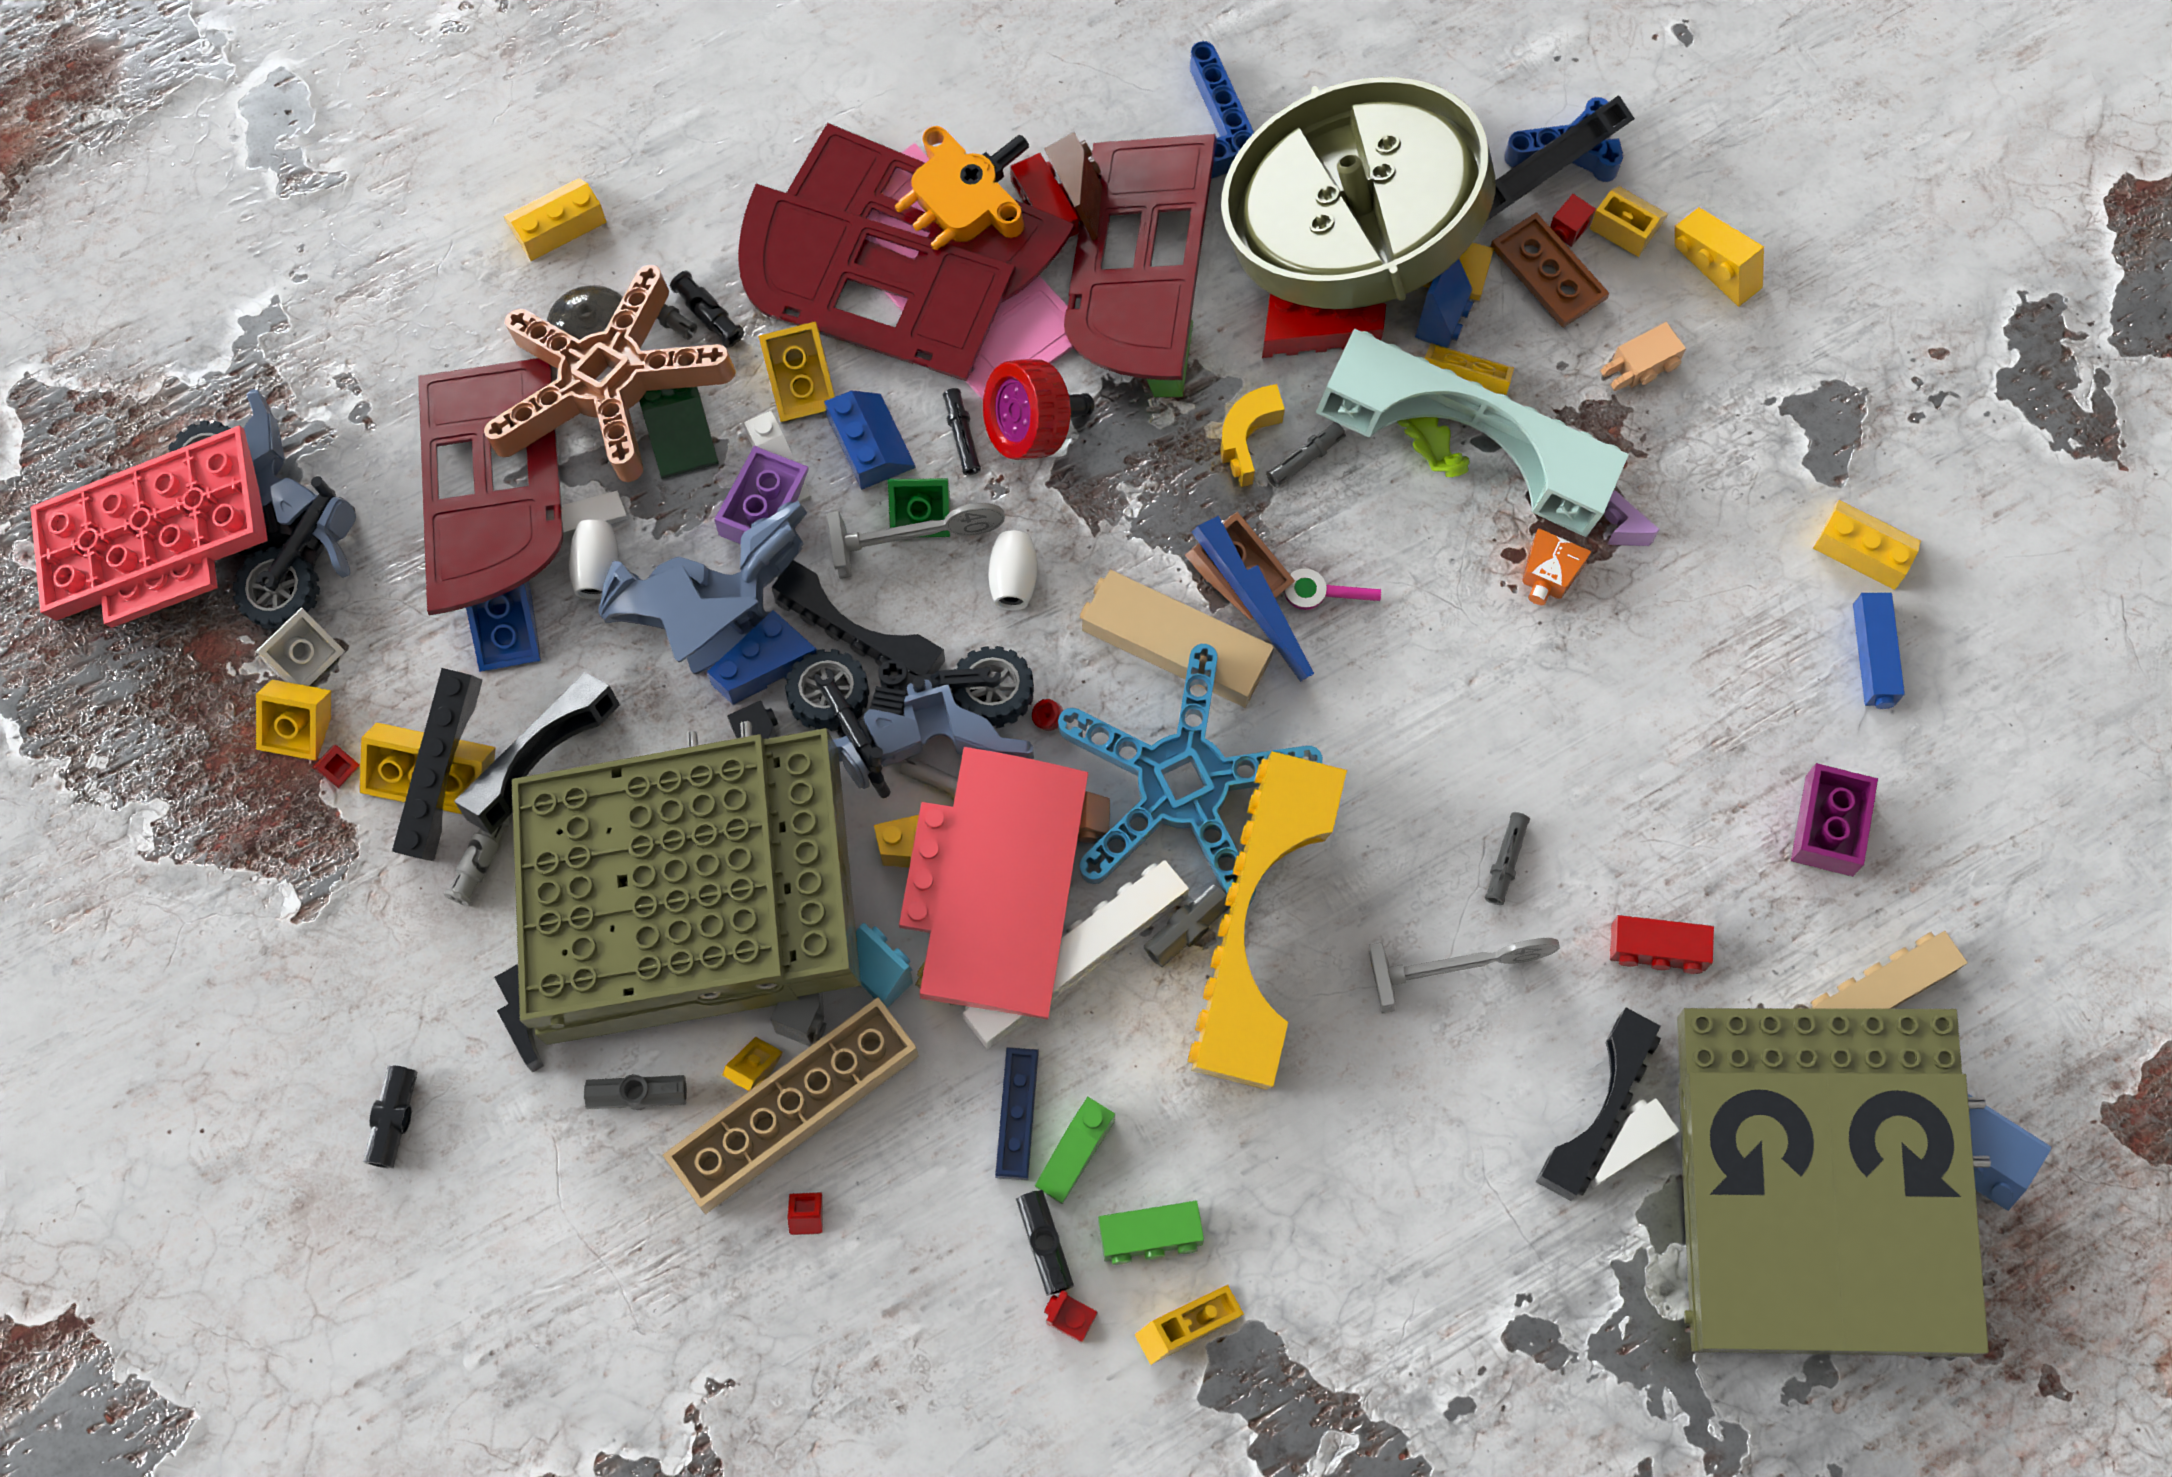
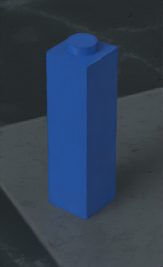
[1853,593,1905,709]

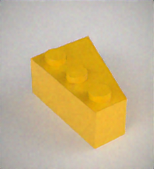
[1675,207,1764,307]
[874,814,919,868]

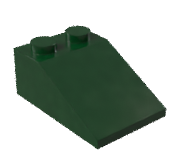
[639,387,719,479]

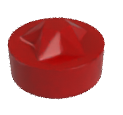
[1032,699,1063,731]

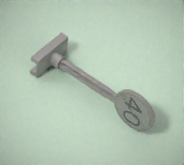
[827,503,1005,579]
[1369,938,1560,1013]

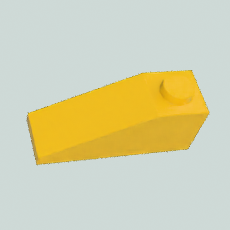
[1134,1284,1244,1365]

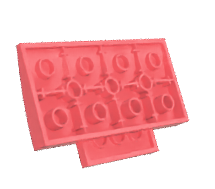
[30,425,268,628]
[899,747,1088,1019]

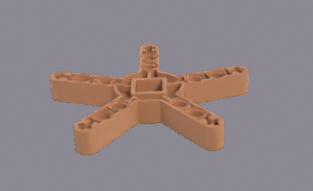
[484,265,736,482]

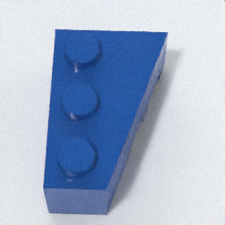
[707,610,817,705]

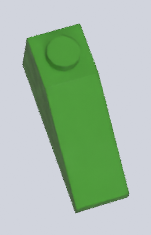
[1035,1096,1115,1204]

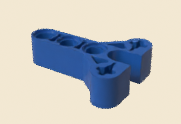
[1504,97,1623,182]

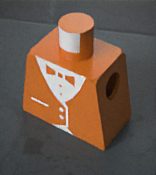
[1522,528,1591,605]

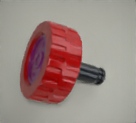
[983,359,1095,460]

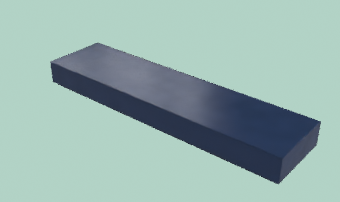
[995,1047,1039,1180]

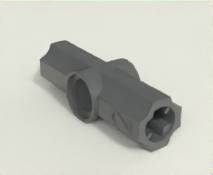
[1144,884,1230,967]
[584,1074,687,1110]

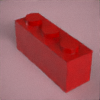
[1010,153,1081,238]
[1610,915,1714,974]

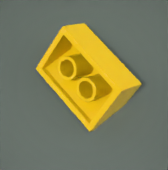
[503,178,607,261]
[1425,343,1514,395]
[1813,500,1921,590]

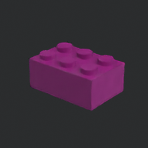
[1791,763,1878,877]

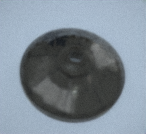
[547,285,623,340]

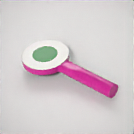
[1284,569,1381,610]

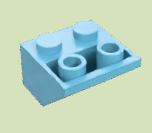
[856,922,913,1008]

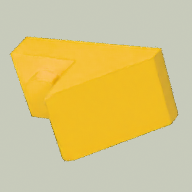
[722,1037,783,1091]

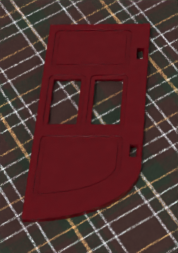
[786,122,1075,303]
[1064,134,1217,380]
[738,183,1016,382]
[418,358,564,616]

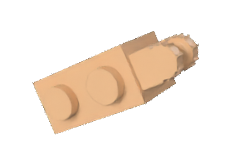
[1600,322,1686,391]

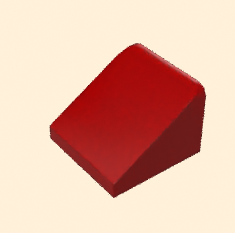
[312,744,360,788]
[787,1192,823,1235]

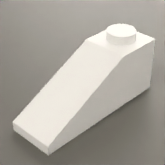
[744,411,811,503]
[1590,1098,1679,1189]

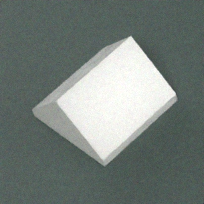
[256,608,345,686]

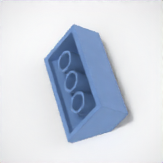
[1968,1094,2052,1211]

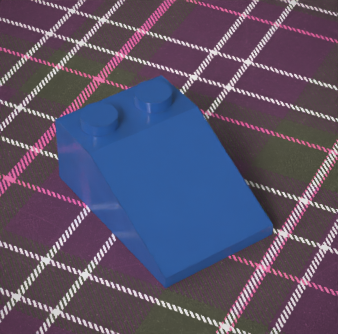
[1415,259,1474,348]
[466,581,541,672]

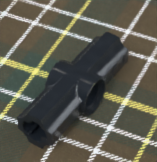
[363,1065,418,1169]
[1016,1190,1074,1296]

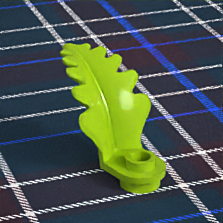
[1397,417,1470,477]

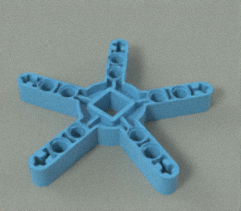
[1058,644,1323,905]

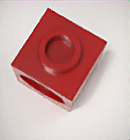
[1550,194,1596,247]

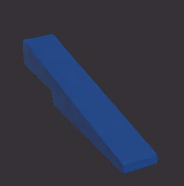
[1191,515,1314,682]

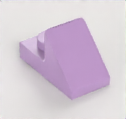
[1604,490,1660,546]

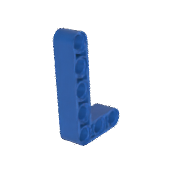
[1190,41,1254,178]

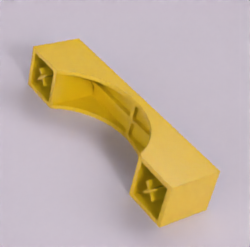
[1187,751,1347,1090]

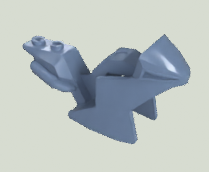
[599,500,807,674]

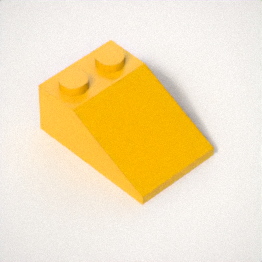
[758,322,835,422]

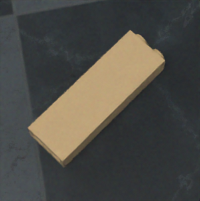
[1080,569,1274,708]

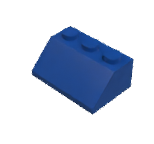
[824,390,916,490]

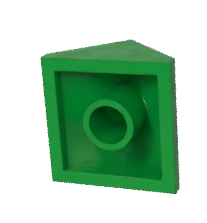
[888,478,950,538]

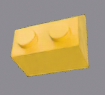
[256,680,331,761]

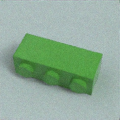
[1098,1200,1204,1265]

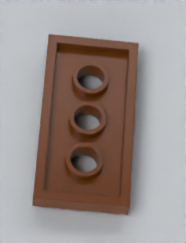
[1490,212,1609,328]

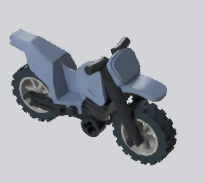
[168,389,356,630]
[785,646,1034,798]

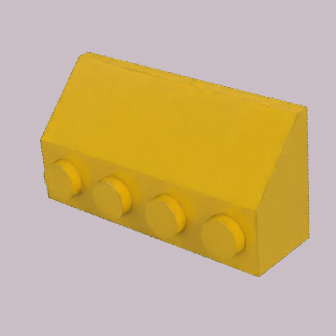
[359,722,496,814]

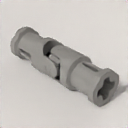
[444,818,511,906]

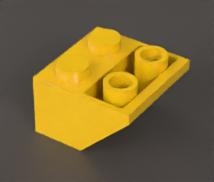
[1590,186,1668,257]

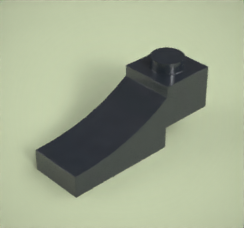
[494,965,544,1073]

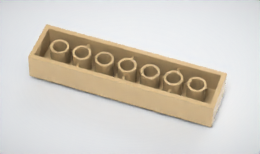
[662,997,919,1215]

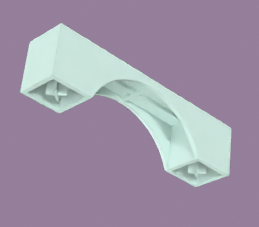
[1316,329,1629,537]

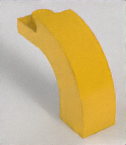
[1220,384,1285,487]

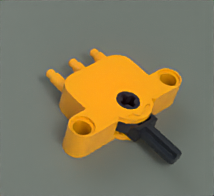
[895,126,1029,250]

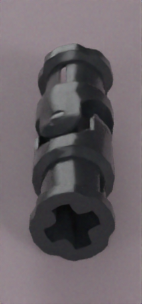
[670,270,744,348]

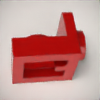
[1044,1290,1098,1343]

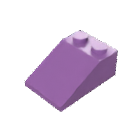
[714,446,809,544]

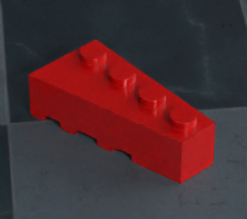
[1262,294,1386,358]

